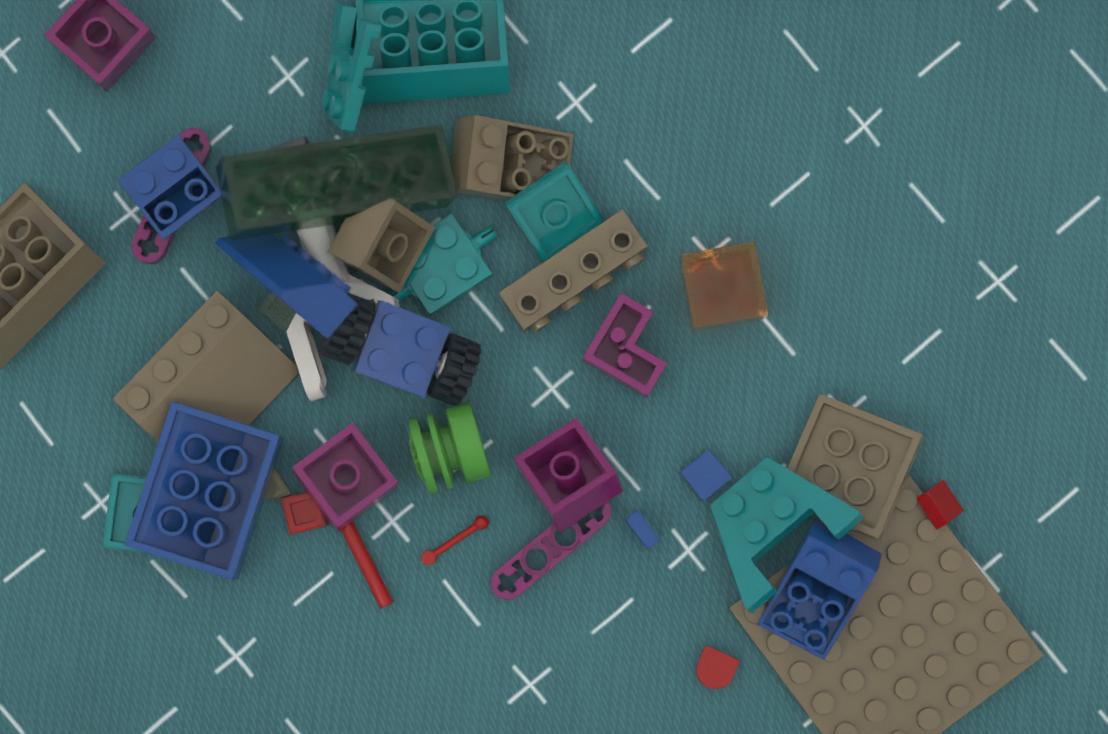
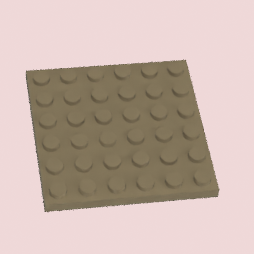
[729,475,1044,734]

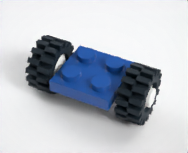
[319,292,481,406]

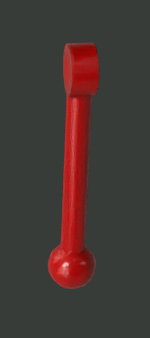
[421,515,489,565]

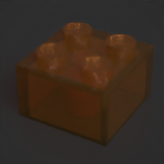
[679,241,768,332]

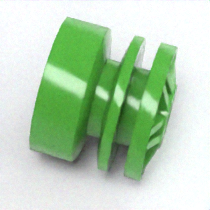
[408,402,492,494]

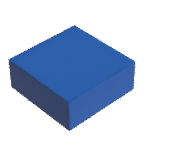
[679,449,732,502]
[624,510,660,549]

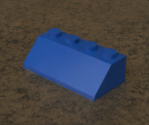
[215,230,357,339]

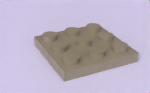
[787,394,924,541]

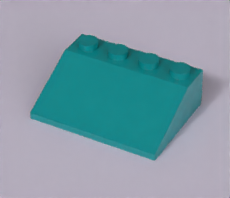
[355,0,510,104]

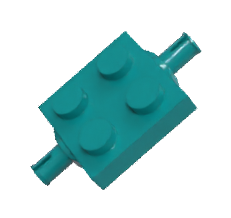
[385,213,499,317]

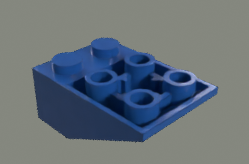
[758,518,882,660]

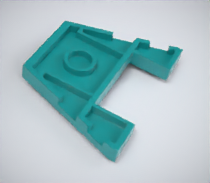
[322,1,382,131]
[710,457,864,613]

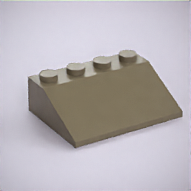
[0,182,106,369]
[113,291,299,442]

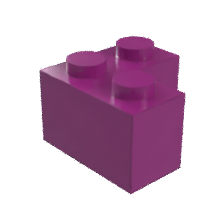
[582,293,667,398]

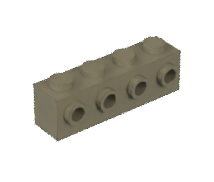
[498,209,648,333]

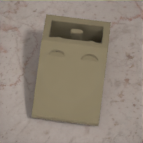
[447,115,574,201]

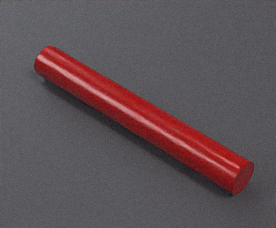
[341,521,394,609]

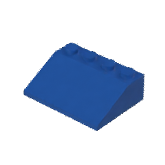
[124,401,284,580]

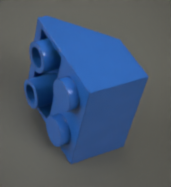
[118,135,224,240]

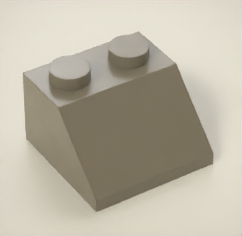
[328,198,435,293]

